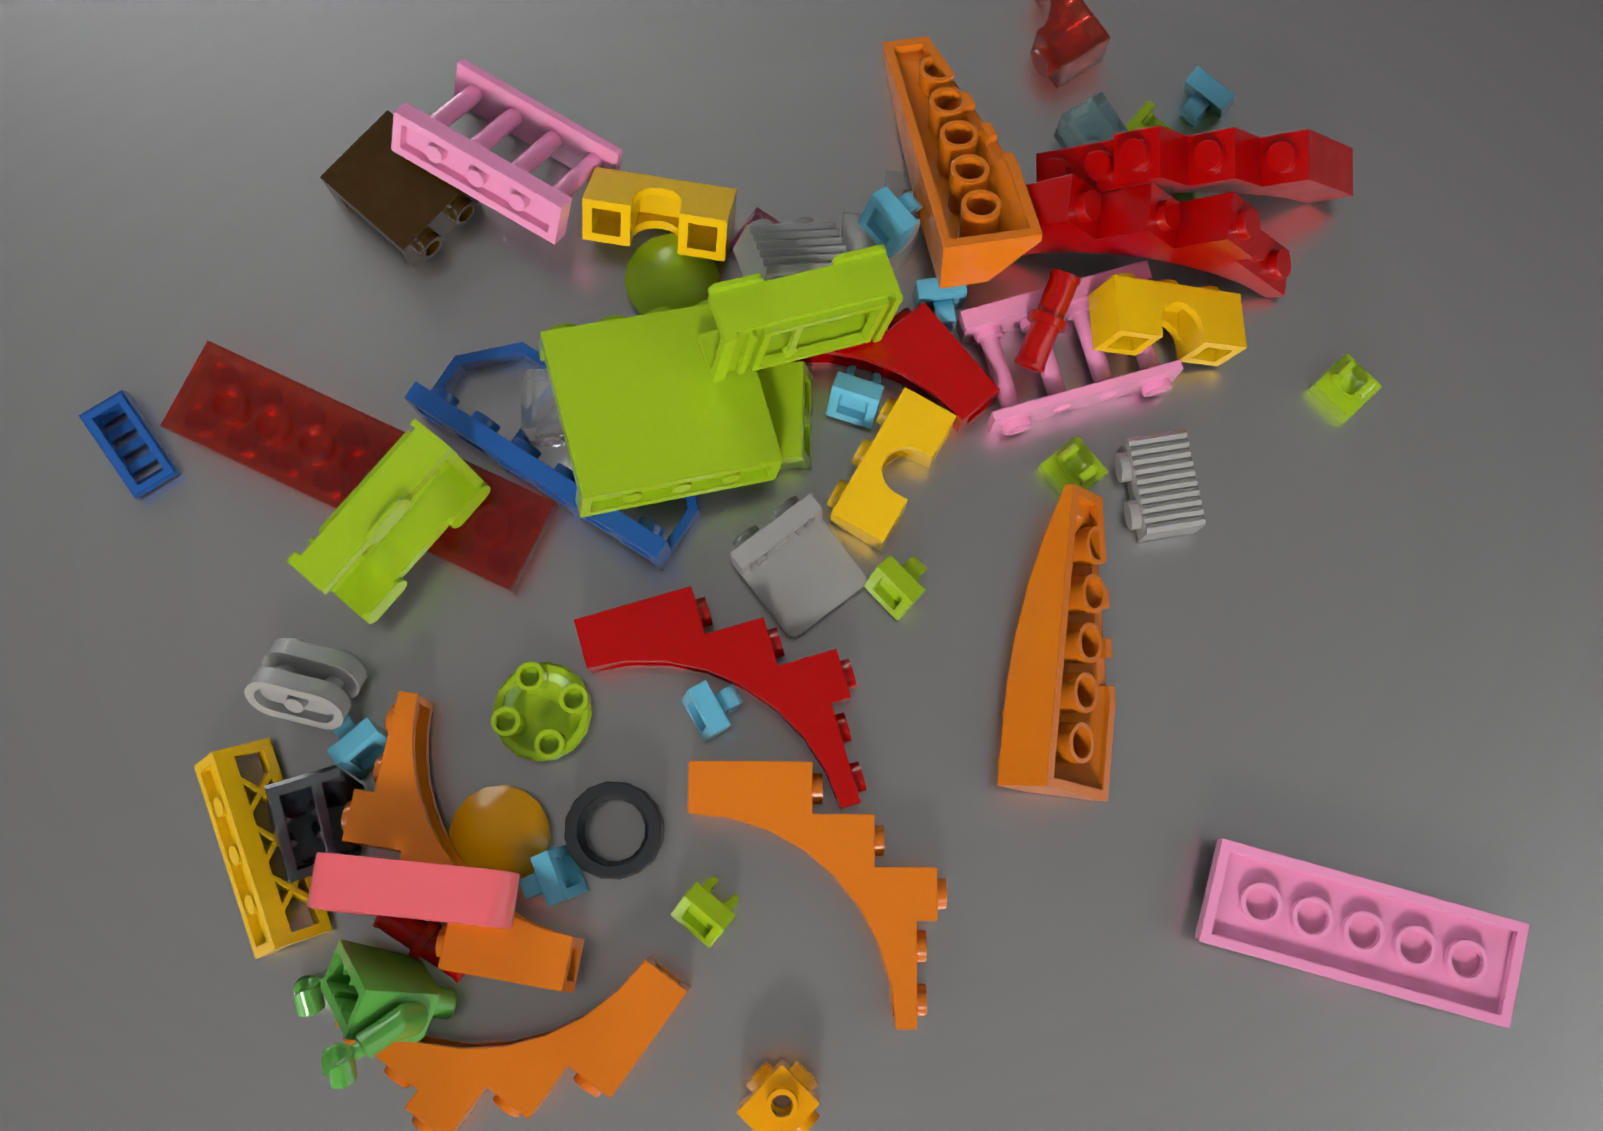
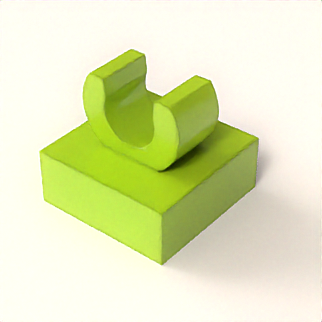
[1308,353,1382,423]
[1037,435,1109,496]
[864,555,928,621]
[671,876,739,948]

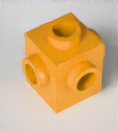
[736,1058,820,1131]

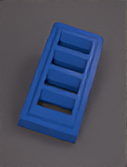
[78,390,180,499]

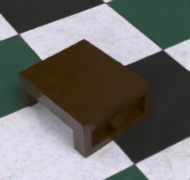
[320,110,479,267]

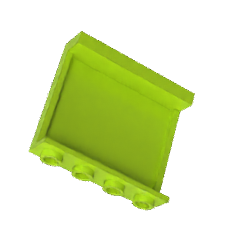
[539,299,783,518]

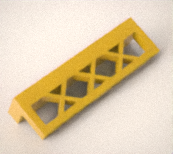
[194,737,333,959]

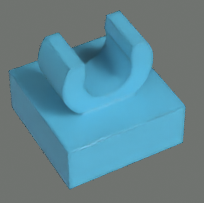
[1180,66,1235,128]
[857,186,923,258]
[913,278,967,331]
[826,365,885,430]
[681,680,744,743]
[327,714,388,780]
[519,845,589,907]

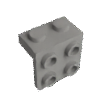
[729,493,866,638]

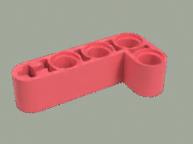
[307,852,520,929]

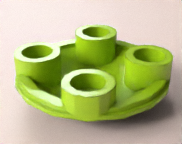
[624,233,721,315]
[491,661,592,762]

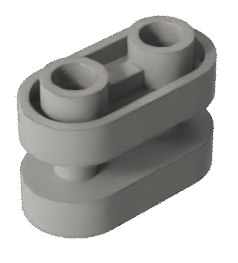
[244,638,367,730]

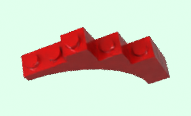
[1036,125,1353,203]
[1024,174,1291,298]
[792,302,1000,433]
[574,586,867,810]

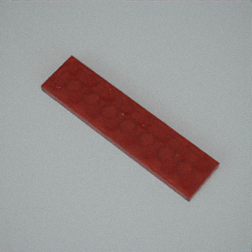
[160,341,558,594]

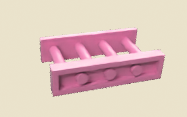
[391,59,623,245]
[956,260,1184,435]

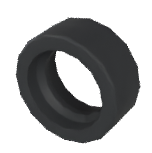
[564,781,664,880]

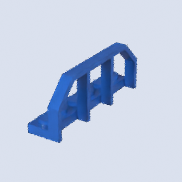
[404,342,700,571]

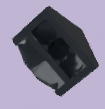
[264,765,365,883]

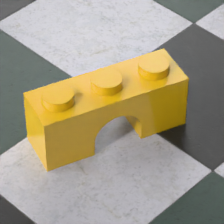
[582,167,737,262]
[1088,273,1247,367]
[827,387,957,551]

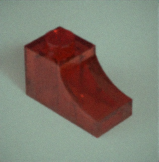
[1030,0,1111,89]

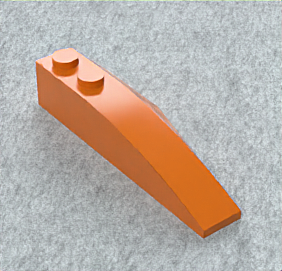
[882,36,1042,289]
[997,484,1116,802]

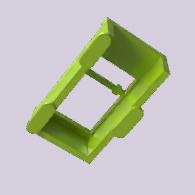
[697,245,903,383]
[286,418,491,624]

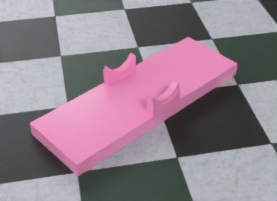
[1194,838,1530,1029]

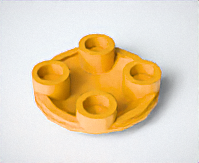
[449,785,552,880]

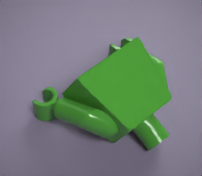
[293,939,457,1089]

